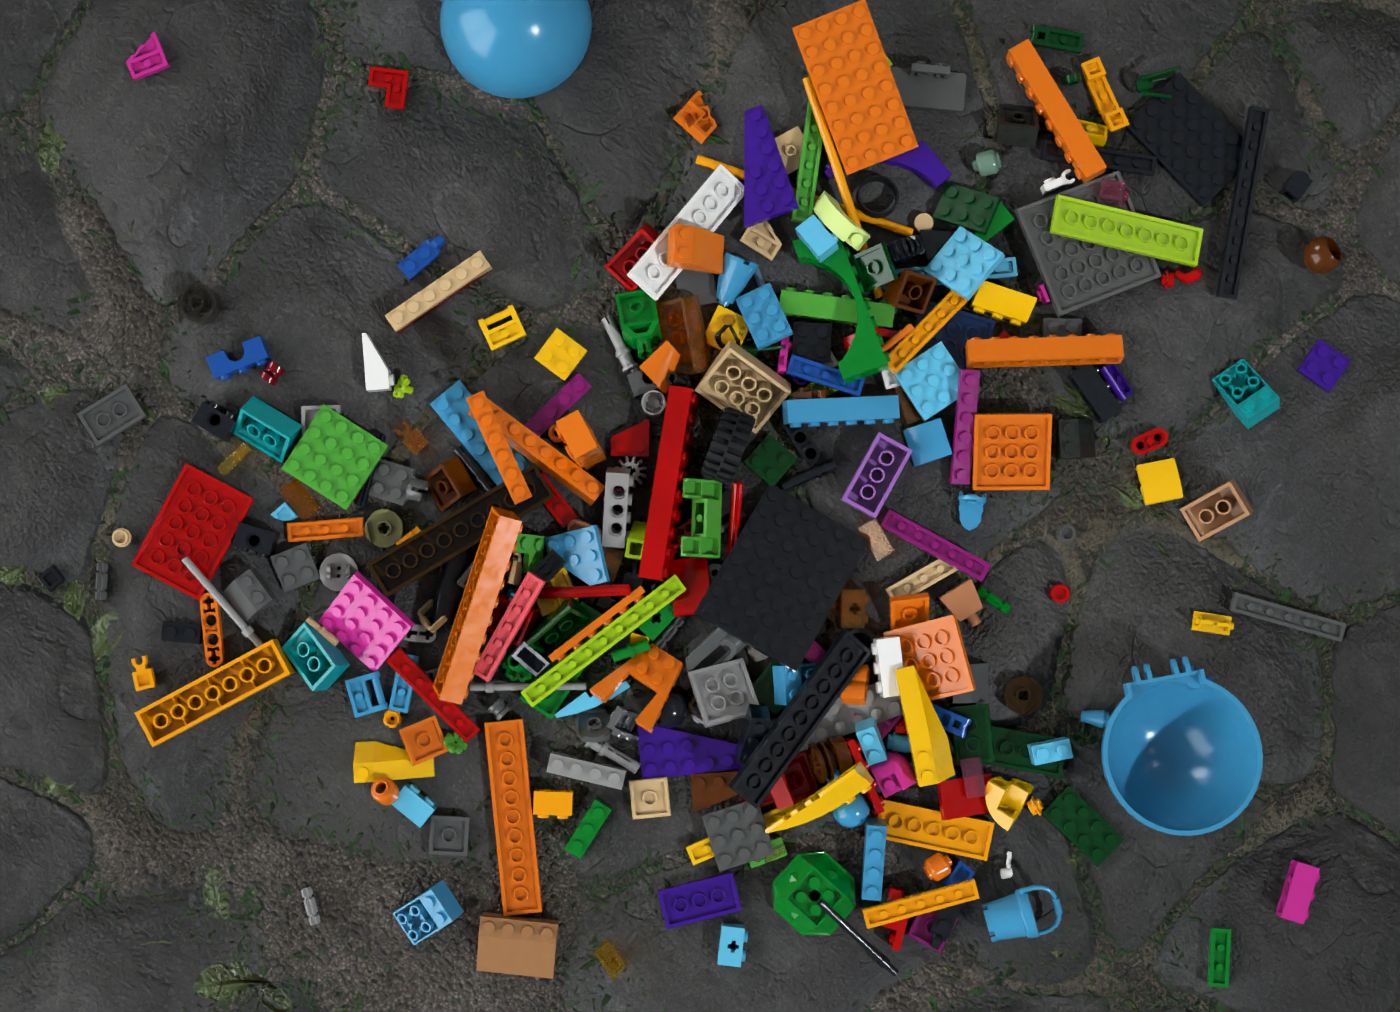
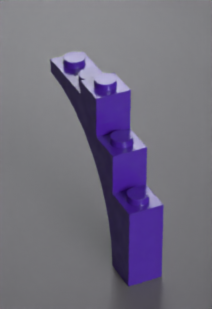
[823,140,952,190]

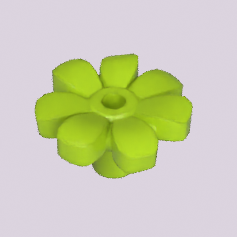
[393,374,414,399]

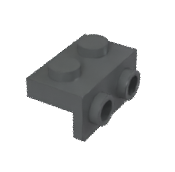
[607,706,639,741]

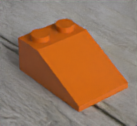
[666,223,724,274]

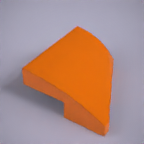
[673,90,717,144]
[639,340,680,394]

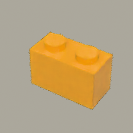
[533,789,574,819]

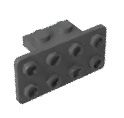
[891,61,966,112]

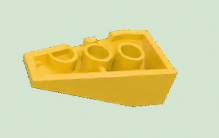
[353,741,435,783]

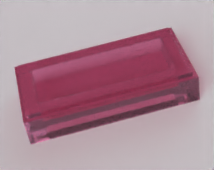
[960,756,987,798]

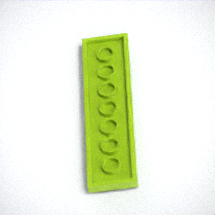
[1049,194,1204,267]

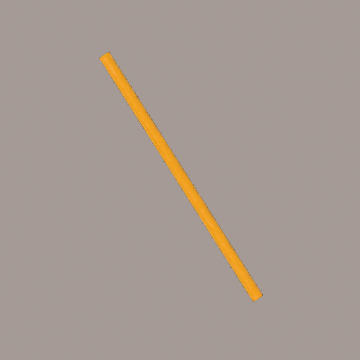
[802,77,884,299]
[695,154,914,237]

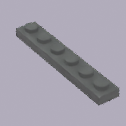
[1228,592,1346,642]

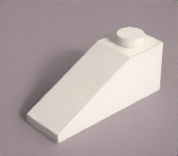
[362,333,395,392]

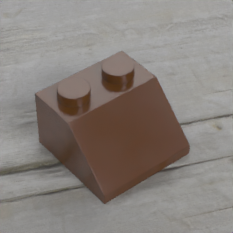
[882,269,938,315]
[422,456,477,512]

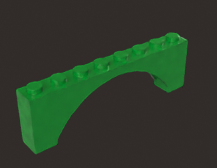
[792,228,891,385]

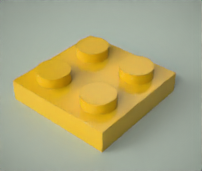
[534,328,588,381]

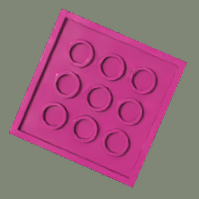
[318,571,415,672]

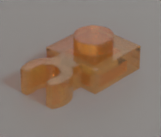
[395,421,430,455]

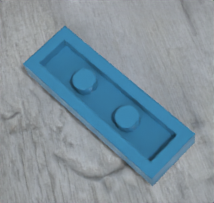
[388,653,420,713]

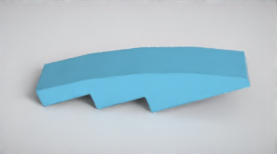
[555,680,631,718]

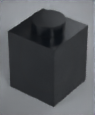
[1279,170,1313,203]

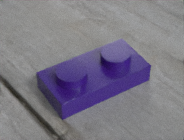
[1099,364,1134,401]

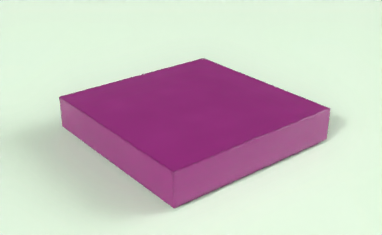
[906,910,958,953]

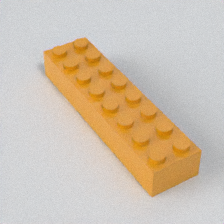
[135,639,295,747]

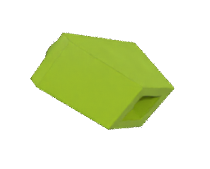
[625,521,647,560]

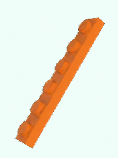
[466,390,533,505]
[548,585,646,662]

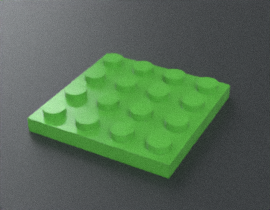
[281,404,389,510]

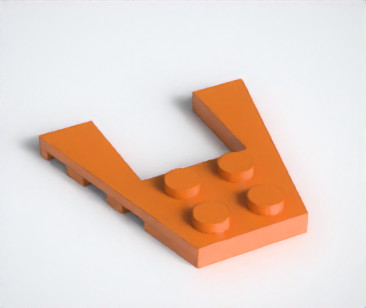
[589,643,683,733]

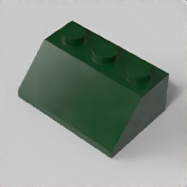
[526,597,591,655]

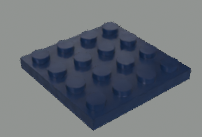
[908,301,996,375]

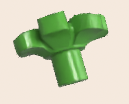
[443,732,468,754]

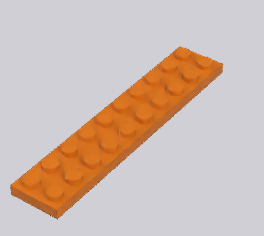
[484,718,543,916]

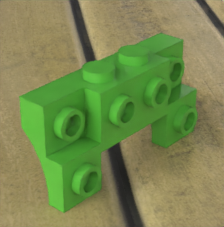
[680,478,722,558]

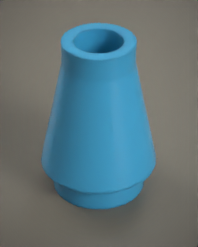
[1080,709,1109,728]

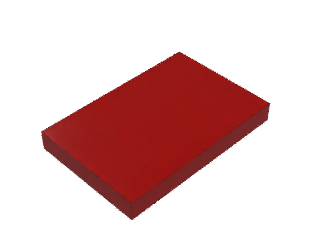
[670,557,711,617]
[937,772,992,821]

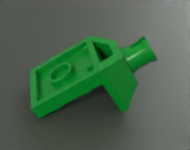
[615,289,662,359]

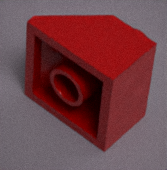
[770,756,817,809]

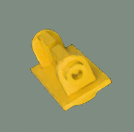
[1191,611,1234,636]

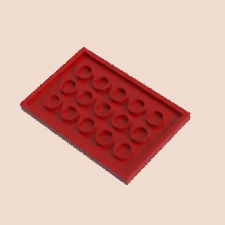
[131,463,255,601]

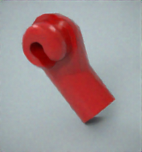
[1174,267,1202,284]

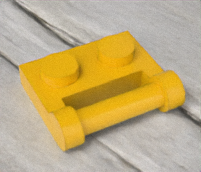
[478,304,526,351]

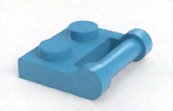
[345,671,389,718]

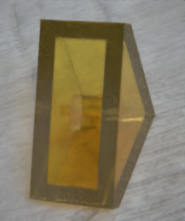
[594,939,628,979]

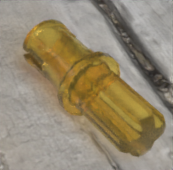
[217,442,252,476]

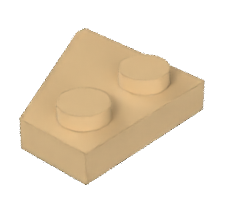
[739,221,782,262]

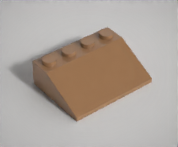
[476,912,560,979]

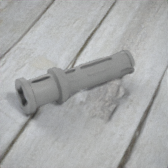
[601,315,639,373]
[584,740,641,774]

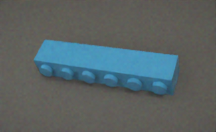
[782,395,900,428]

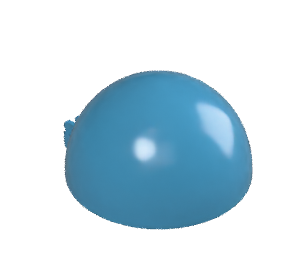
[440,0,592,98]
[1101,656,1263,836]

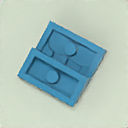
[903,418,952,467]

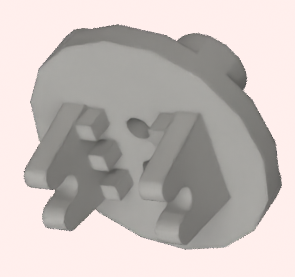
[319,553,358,591]

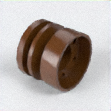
[807,735,853,783]

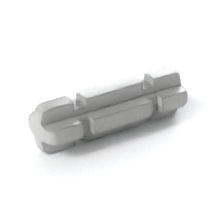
[301,887,321,925]

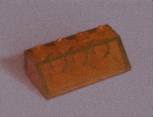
[656,295,711,376]

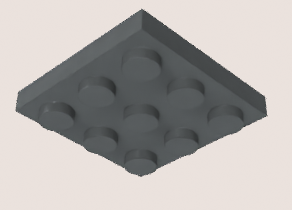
[702,801,775,872]

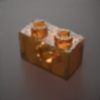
[840,589,868,628]

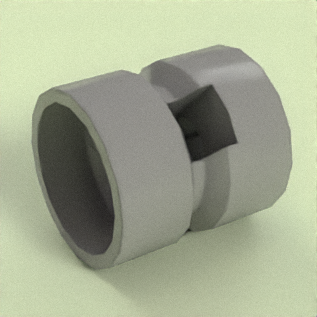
[641,390,666,417]

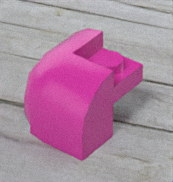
[869,751,917,798]

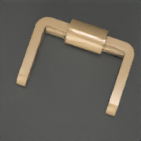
[417,599,447,633]

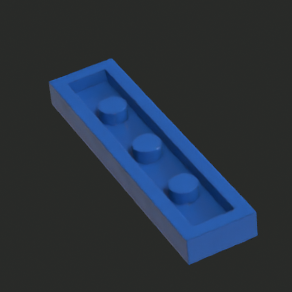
[785,354,865,397]

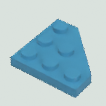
[544,525,610,586]

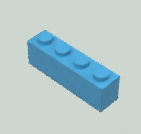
[861,818,887,901]

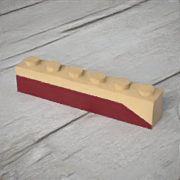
[385,251,493,334]

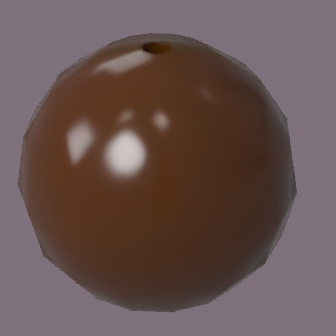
[1303,236,1342,274]

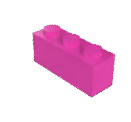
[1276,859,1320,924]

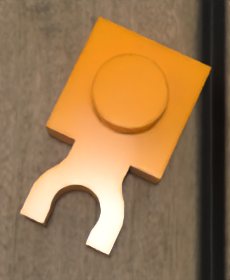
[131,655,157,691]

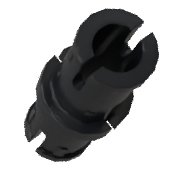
[667,372,699,391]

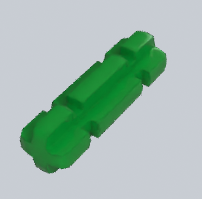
[977,586,1011,614]

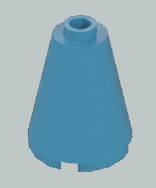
[716,251,759,306]

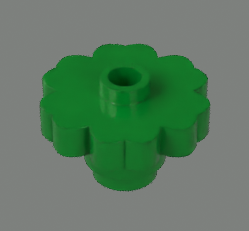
[502,645,538,683]

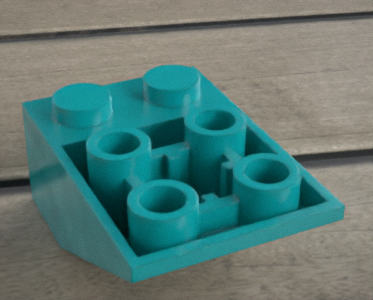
[1212,358,1280,429]

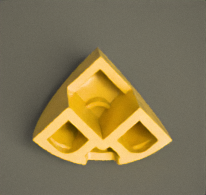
[985,777,1034,831]

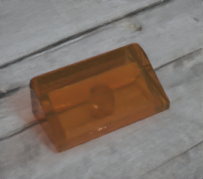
[893,386,922,425]
[279,478,320,520]
[858,518,895,561]

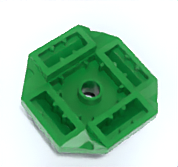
[772,850,856,935]

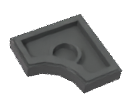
[676,269,718,306]

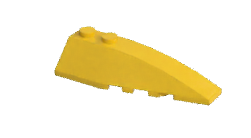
[894,665,955,787]
[765,761,874,833]

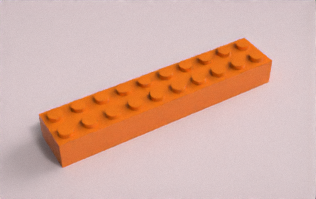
[555,410,607,470]
[433,506,523,705]

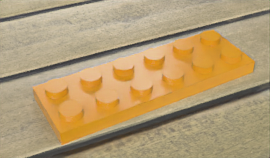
[877,799,995,861]

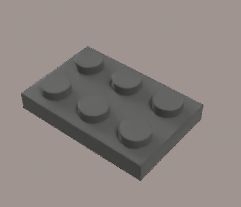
[77,384,148,447]

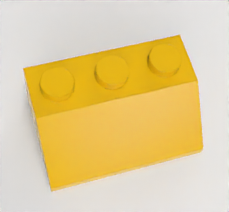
[970,281,1037,326]

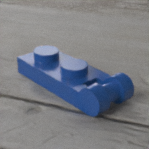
[932,703,972,738]

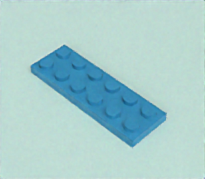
[430,380,531,486]

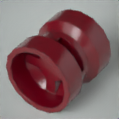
[259,360,286,386]

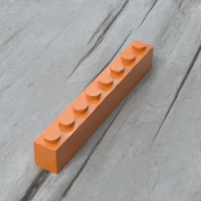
[1006,39,1107,183]
[965,333,1124,368]
[468,398,605,506]

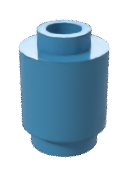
[886,732,910,753]

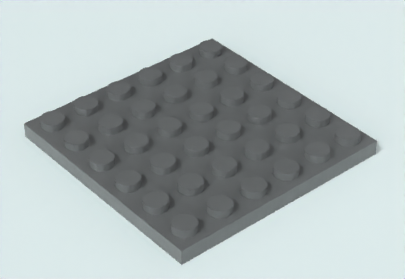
[1015,171,1162,317]

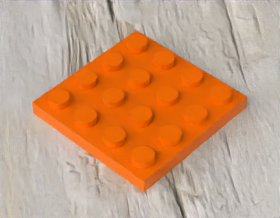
[972,413,1052,490]
[883,614,976,701]

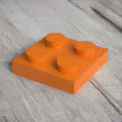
[890,592,929,630]
[398,715,448,766]

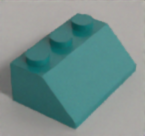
[233,396,302,463]

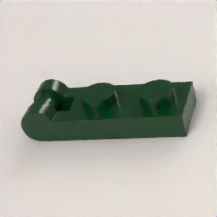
[1029,25,1084,54]

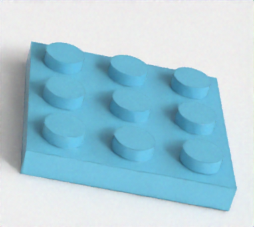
[924,226,1005,301]
[892,341,959,421]

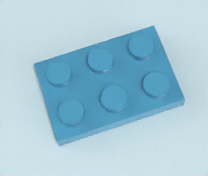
[735,282,793,350]

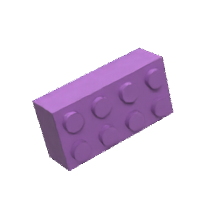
[840,432,913,519]

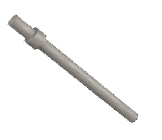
[181,556,264,647]
[470,681,587,693]

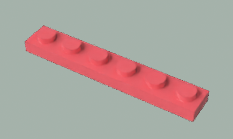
[473,571,546,682]

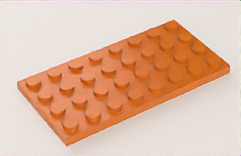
[792,0,919,175]

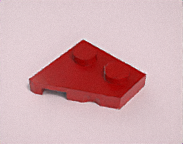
[611,420,650,457]

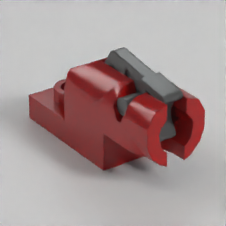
[878,885,908,951]

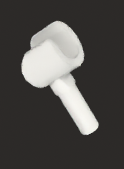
[1000,851,1013,879]

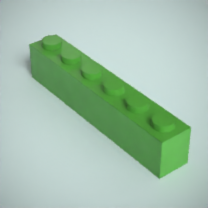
[779,287,895,330]

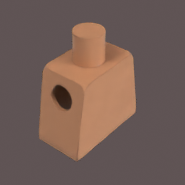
[938,579,983,628]

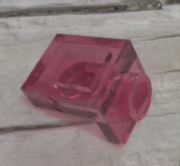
[1098,179,1130,206]

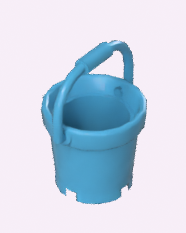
[981,885,1063,942]

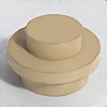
[112,528,132,547]

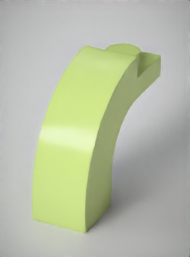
[813,191,870,251]

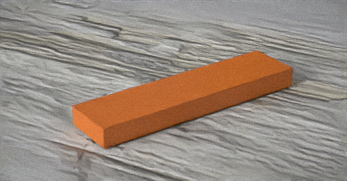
[287,517,366,542]

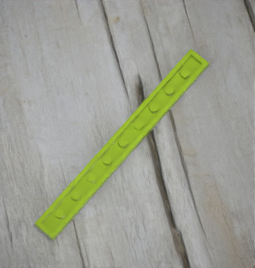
[520,575,687,708]

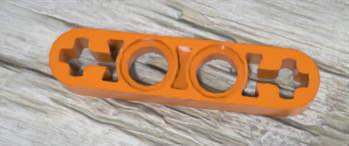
[200,593,225,667]

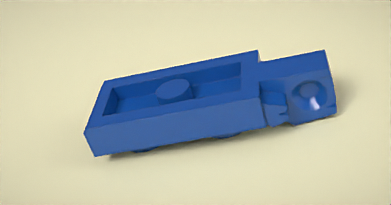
[397,235,446,281]

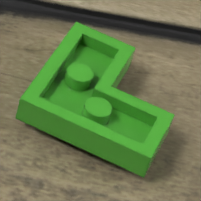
[515,534,545,573]

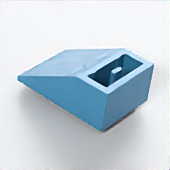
[772,662,819,705]
[392,880,464,945]

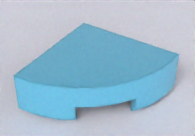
[271,502,299,521]

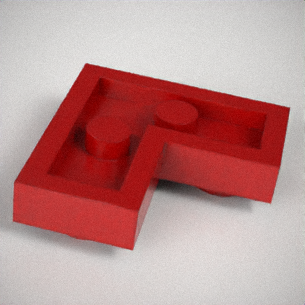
[368,66,409,110]

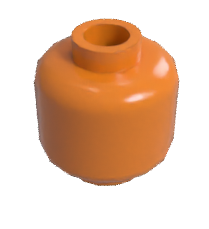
[371,777,399,806]
[923,852,953,881]

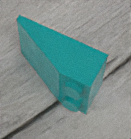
[281,622,350,692]

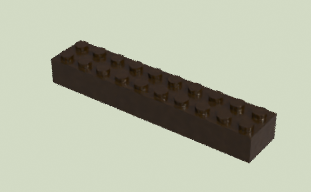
[367,463,555,597]

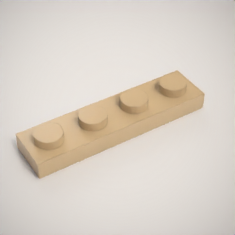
[885,559,958,597]

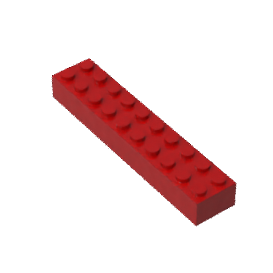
[638,385,700,582]

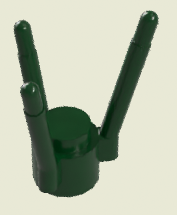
[1136,66,1181,99]
[741,342,784,367]

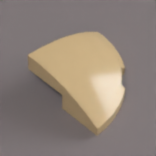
[507,552,523,586]

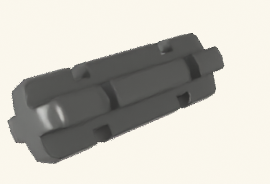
[95,562,108,600]
[654,617,684,649]

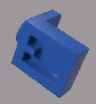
[942,860,975,886]

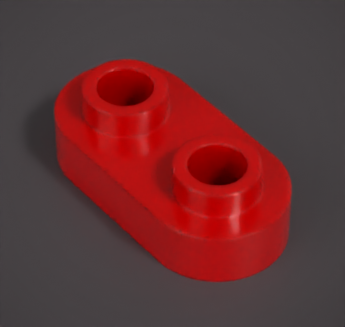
[1130,428,1168,455]

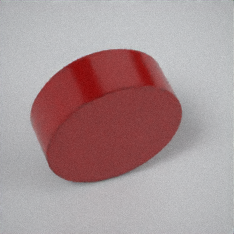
[1050,584,1070,603]

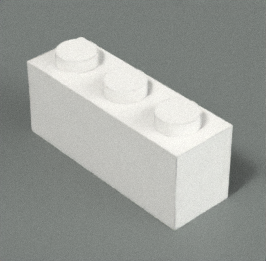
[871,636,903,698]

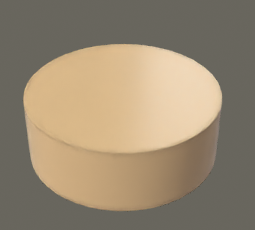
[914,213,933,232]

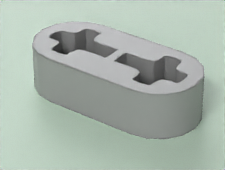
[404,624,438,643]

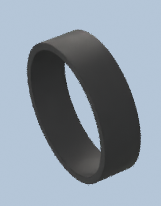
[856,175,899,218]

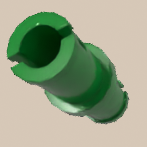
[610,638,651,663]

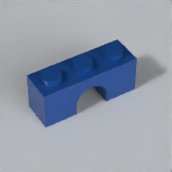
[206,336,272,382]

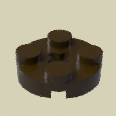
[1003,675,1042,714]

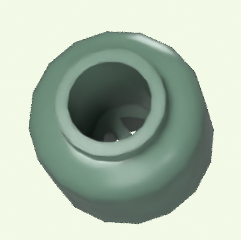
[972,149,1002,177]

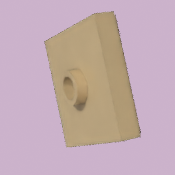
[775,126,803,175]
[629,777,671,820]

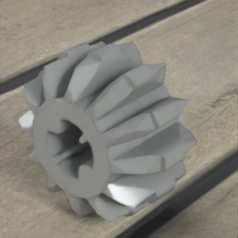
[615,456,646,488]

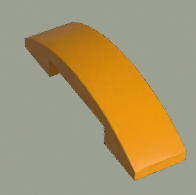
[1081,56,1129,132]

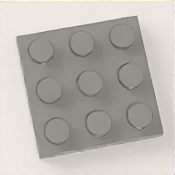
[687,658,759,728]

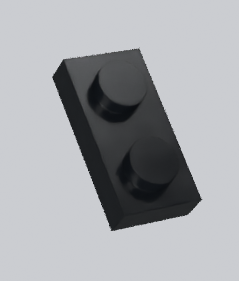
[161,621,202,644]

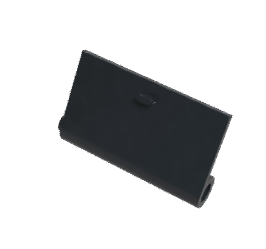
[430,543,480,625]

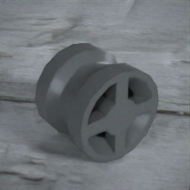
[488,697,512,721]

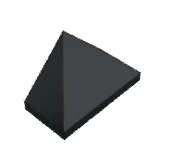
[919,228,954,263]
[510,640,551,678]

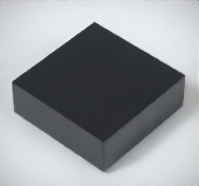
[38,565,66,592]

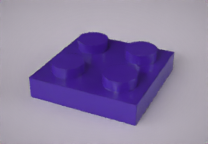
[1296,339,1351,392]

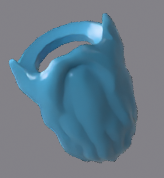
[958,491,987,531]

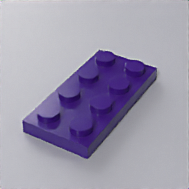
[657,872,742,929]

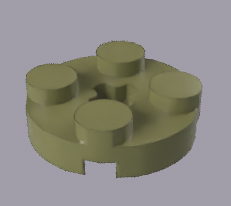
[364,509,404,548]

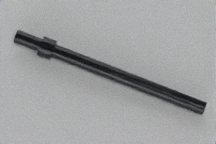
[817,899,899,976]

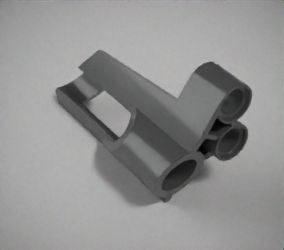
[680,627,747,693]

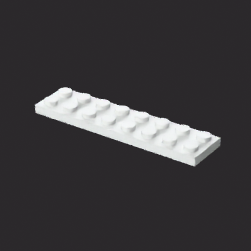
[627,164,744,301]

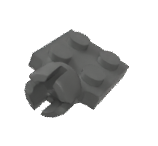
[368,459,429,506]

